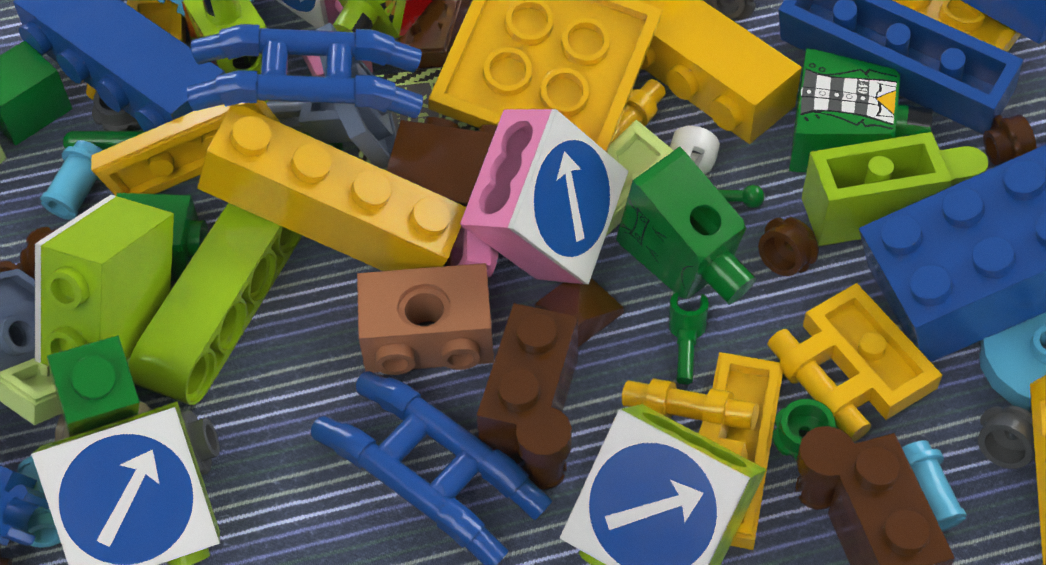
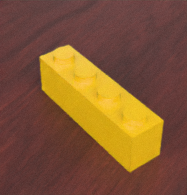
[639,0,802,145]
[197,104,466,271]

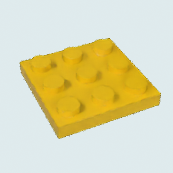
[428,0,663,152]

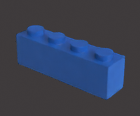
[13,0,225,132]
[778,0,1024,134]

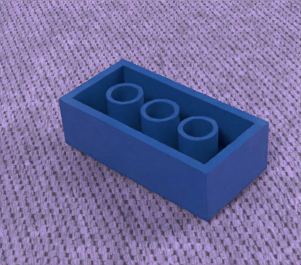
[859,144,1046,362]

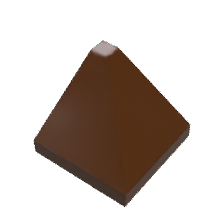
[535,278,624,347]

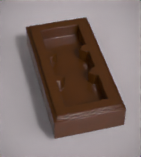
[397,0,471,69]

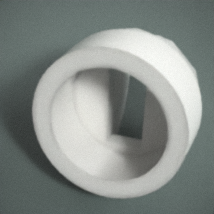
[670,126,720,174]

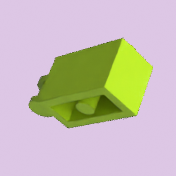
[801,132,989,246]

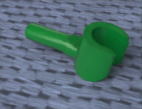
[668,292,709,385]

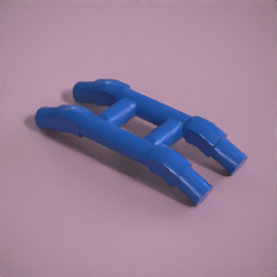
[187,24,423,119]
[311,371,553,565]

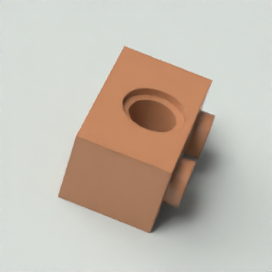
[357,263,494,375]

